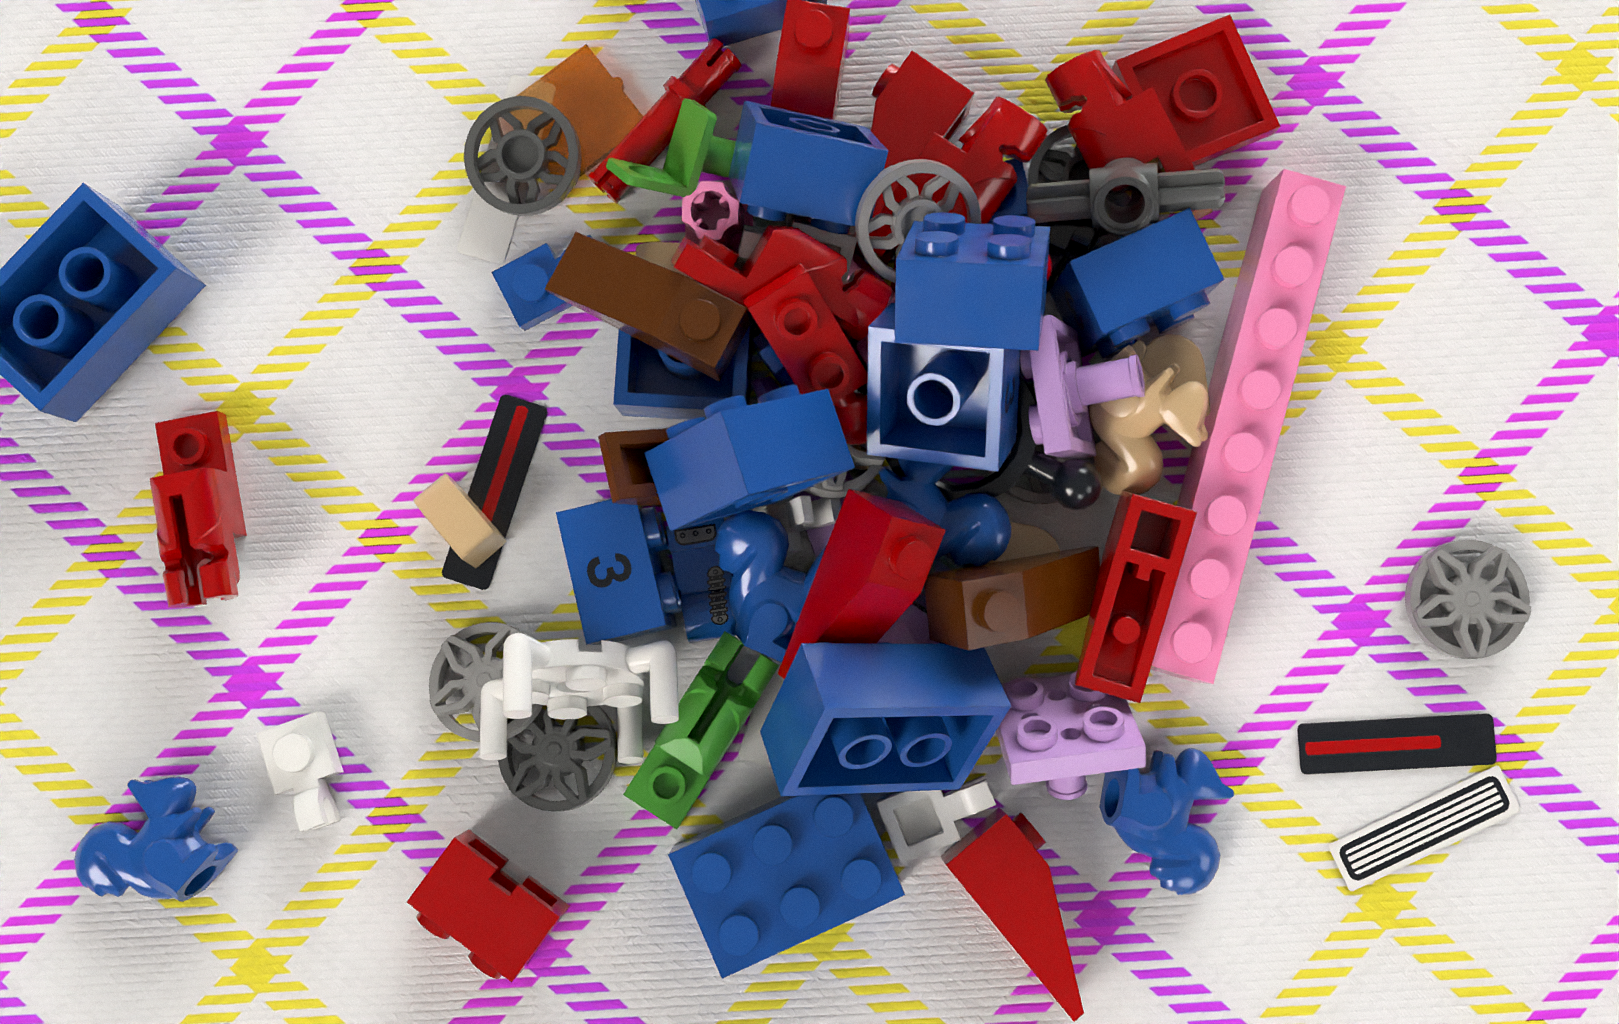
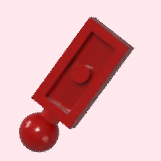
[743,263,868,445]

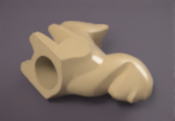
[1089,339,1208,495]

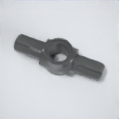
[1026,158,1225,235]

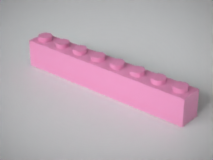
[1150,169,1346,684]

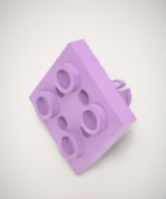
[1020,315,1145,459]
[996,671,1146,800]

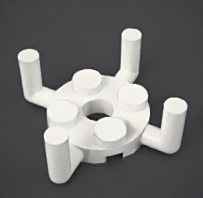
[480,633,679,764]

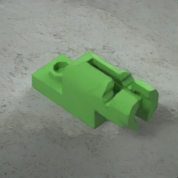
[623,631,780,829]

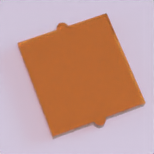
[510,44,643,178]

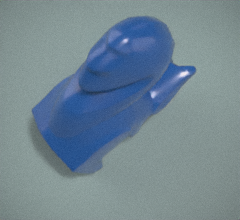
[878,459,1011,567]
[714,510,827,662]
[1099,748,1234,895]
[74,777,238,902]

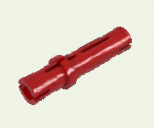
[587,38,742,204]

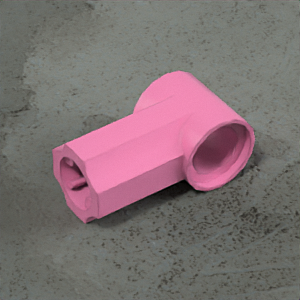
[682,181,753,251]

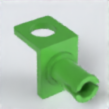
[606,98,736,197]

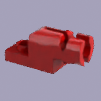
[1045,50,1213,220]
[869,97,1048,265]
[671,225,892,341]
[150,411,247,608]

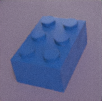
[0,182,206,422]
[760,642,1011,796]
[668,793,905,979]

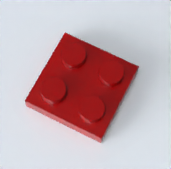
[1112,14,1281,173]

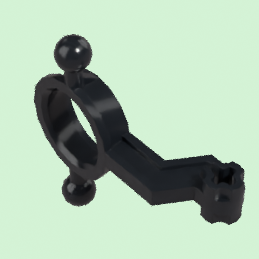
[852,219,1103,510]

